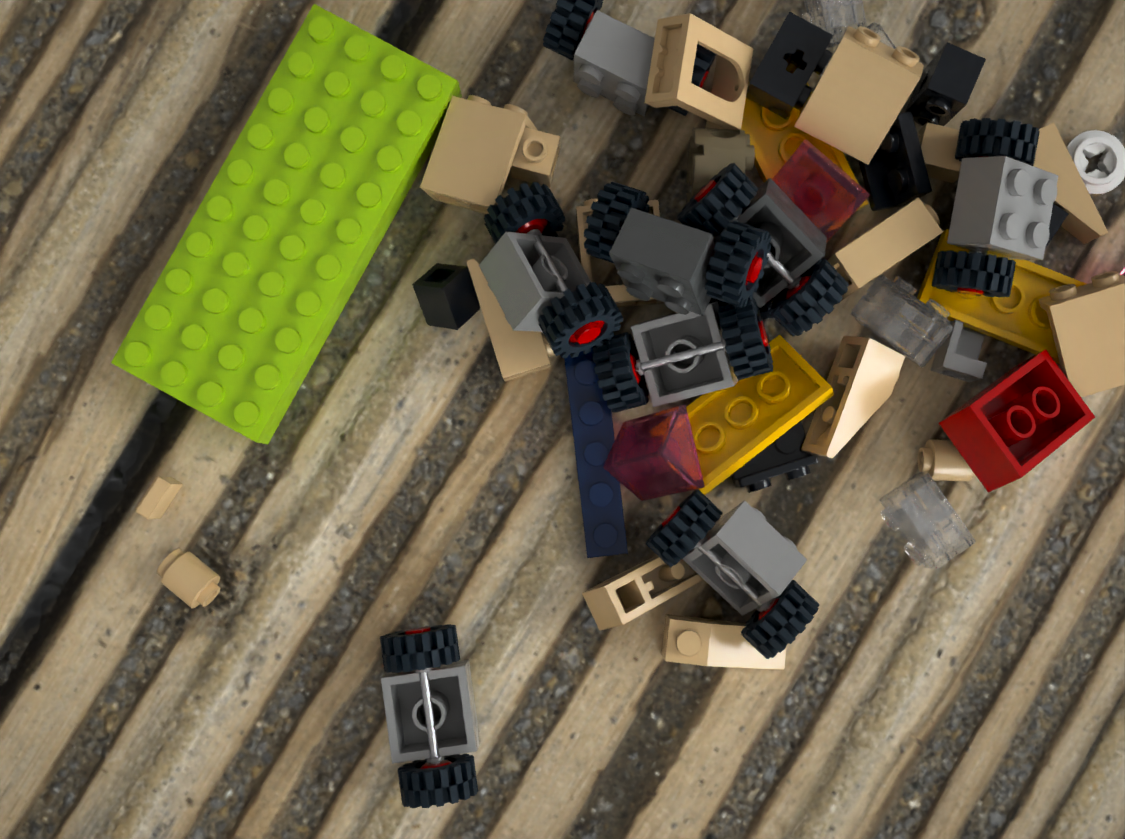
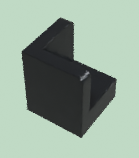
[412,263,480,330]

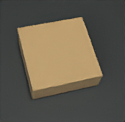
[136,476,183,519]

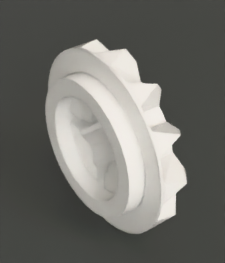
[1067,130,1125,194]

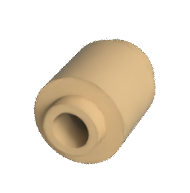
[918,439,977,481]
[157,548,221,608]

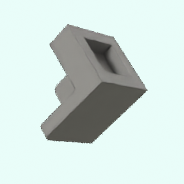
[931,320,987,382]

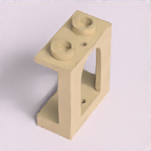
[644,13,754,130]

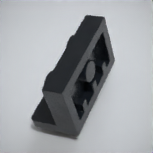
[858,112,932,211]
[731,421,819,493]

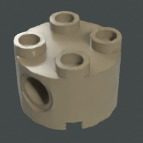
[686,127,755,204]

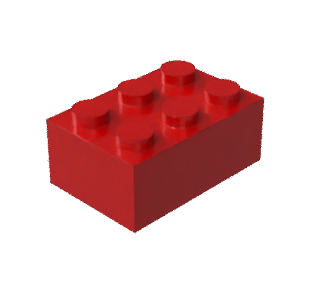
[939,349,1095,493]

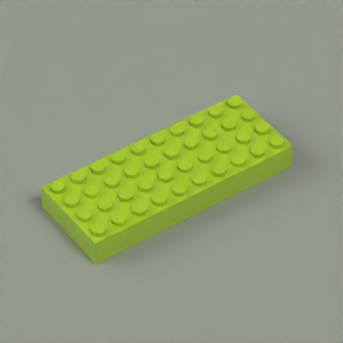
[111,4,462,444]

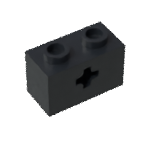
[746,12,834,119]
[905,42,986,126]

